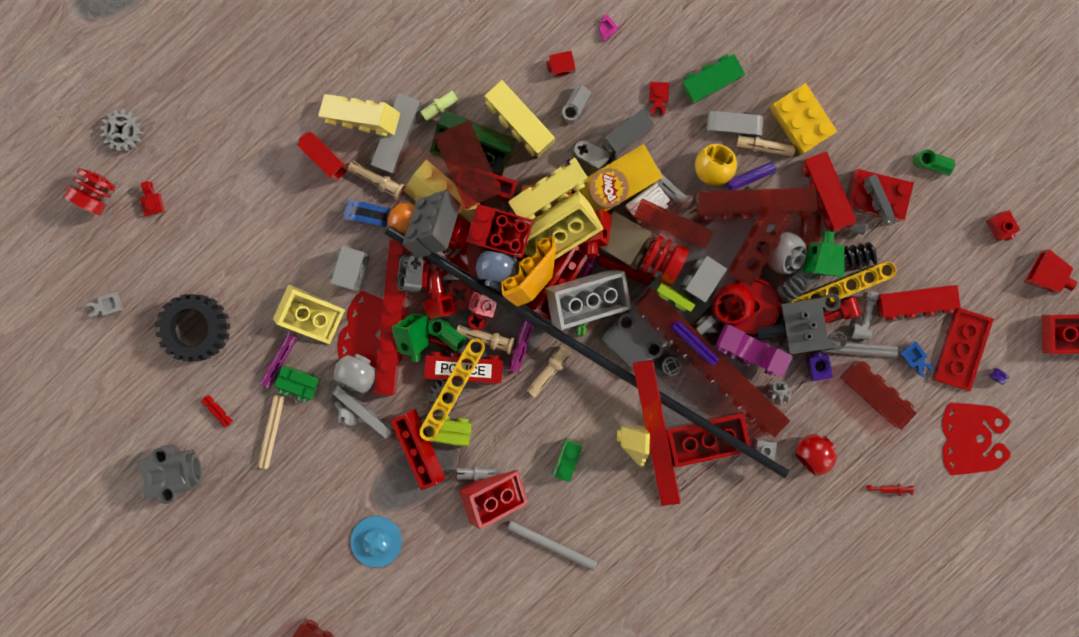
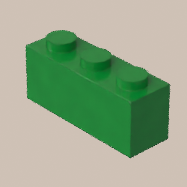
[681,54,745,105]

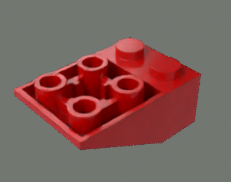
[466,204,534,258]

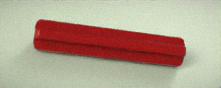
[598,255,652,285]

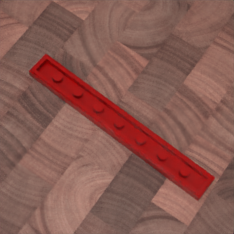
[633,360,681,506]

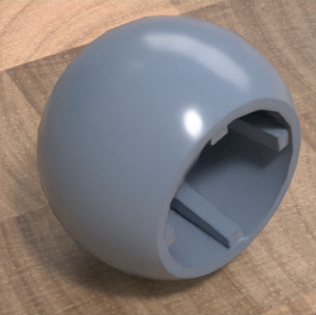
[476,251,519,289]

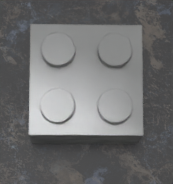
[330,246,370,291]
[681,256,727,303]

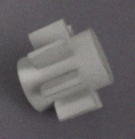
[767,382,792,405]

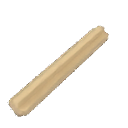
[257,394,285,469]

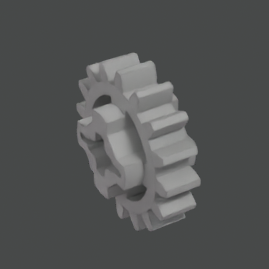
[100,109,144,152]

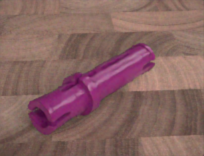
[508,320,534,373]
[259,332,298,388]

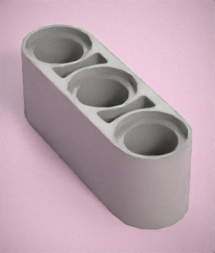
[706,111,763,137]

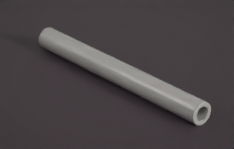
[507,521,597,570]

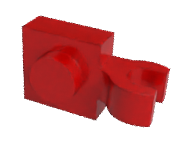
[140,181,165,216]

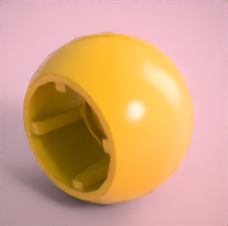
[695,144,737,186]

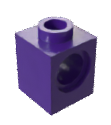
[806,352,833,381]

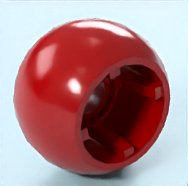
[712,283,755,326]
[794,434,837,476]

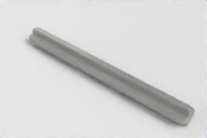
[783,339,898,357]

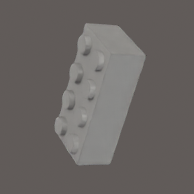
[545,268,631,330]

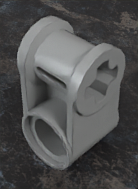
[573,141,611,170]

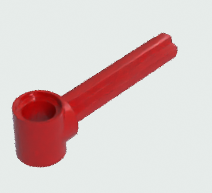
[823,296,862,323]

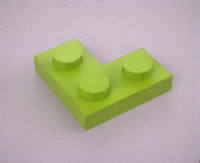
[657,282,695,312]

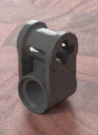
[397,254,424,292]

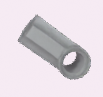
[562,84,592,124]

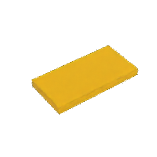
[581,144,663,211]

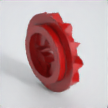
[444,280,474,310]

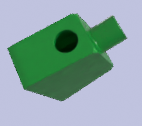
[803,231,845,277]
[392,313,429,362]

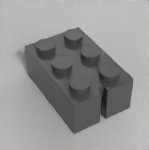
[403,190,461,259]

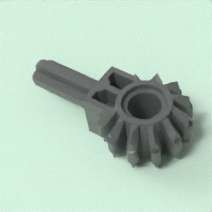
[777,267,816,303]

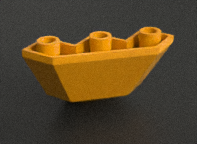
[501,236,556,307]

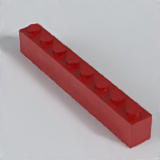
[374,240,410,396]

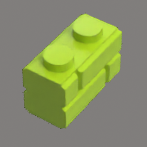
[431,414,472,447]

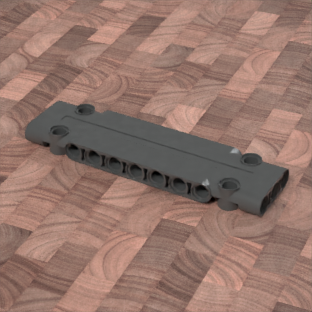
[600,186,787,370]

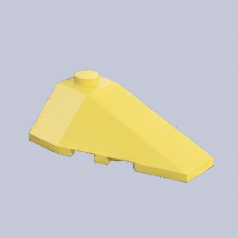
[617,426,650,467]

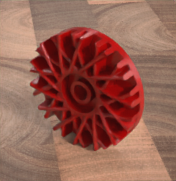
[723,278,781,335]

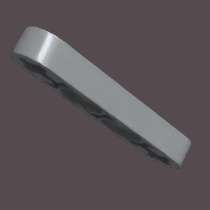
[332,384,395,440]

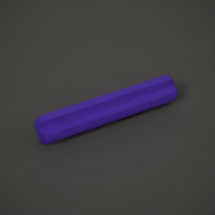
[726,162,777,191]
[671,321,719,366]

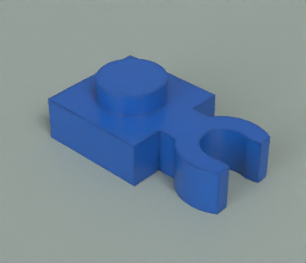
[899,341,933,377]

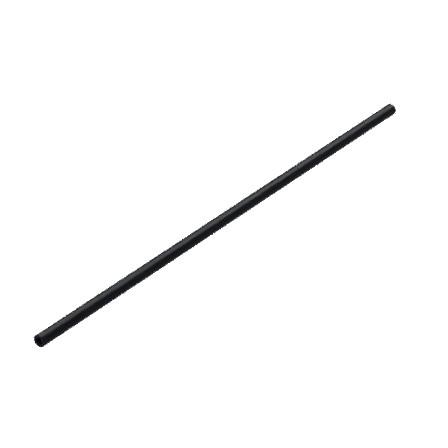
[385,226,789,478]

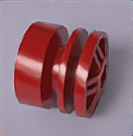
[63,168,116,216]
[641,235,689,286]

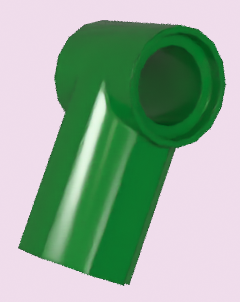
[913,149,955,176]
[428,318,466,351]

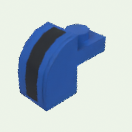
[343,200,390,227]

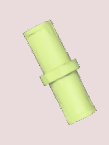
[420,91,458,121]

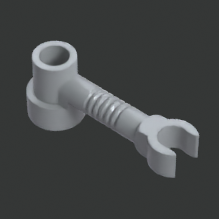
[849,291,879,341]

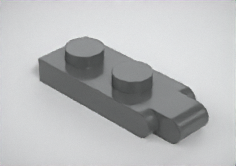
[864,174,896,226]

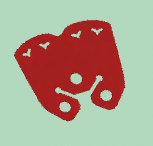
[337,291,408,368]
[942,402,1011,475]

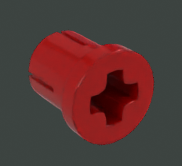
[468,312,487,330]

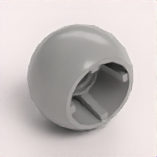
[764,232,807,274]
[333,354,376,394]

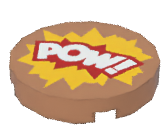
[590,168,629,207]

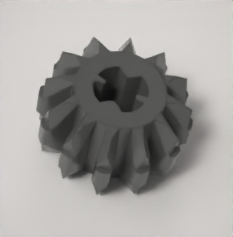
[427,380,460,412]

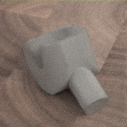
[335,401,359,426]

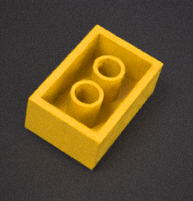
[769,83,837,155]

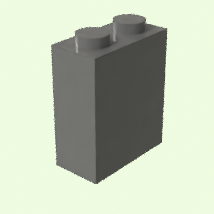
[603,109,655,157]

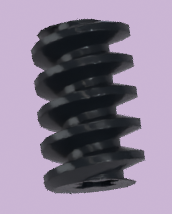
[844,242,877,271]

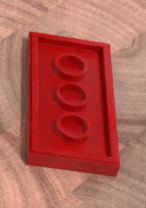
[932,308,994,392]

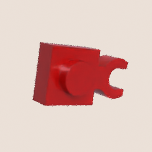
[649,81,670,116]

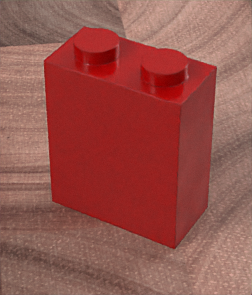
[297,131,348,182]

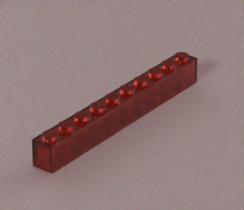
[634,288,790,438]

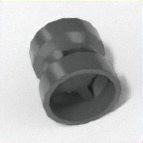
[661,356,682,376]

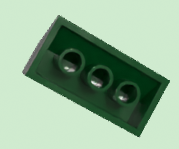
[430,111,516,176]

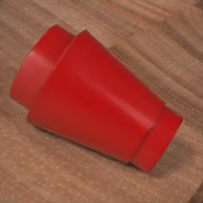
[426,269,445,298]

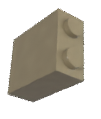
[599,211,656,270]

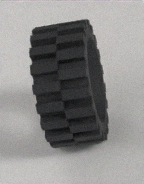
[155,294,230,362]

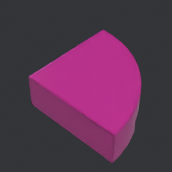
[600,14,619,42]

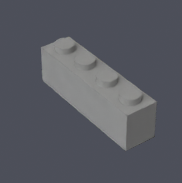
[370,93,422,175]

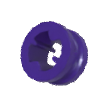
[989,367,1009,385]

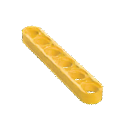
[789,262,897,304]
[420,338,485,441]

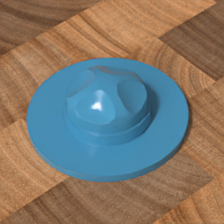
[351,516,402,567]

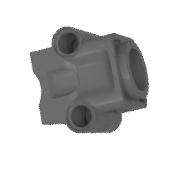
[138,444,202,504]

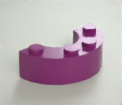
[715,324,793,378]

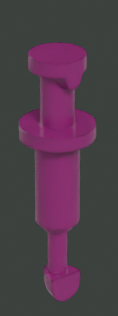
[580,254,600,278]

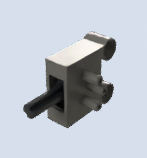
[756,294,847,354]

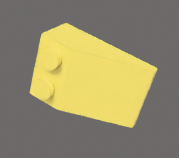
[273,284,345,344]

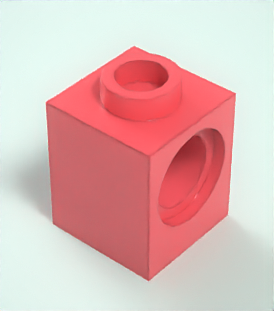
[468,291,497,318]

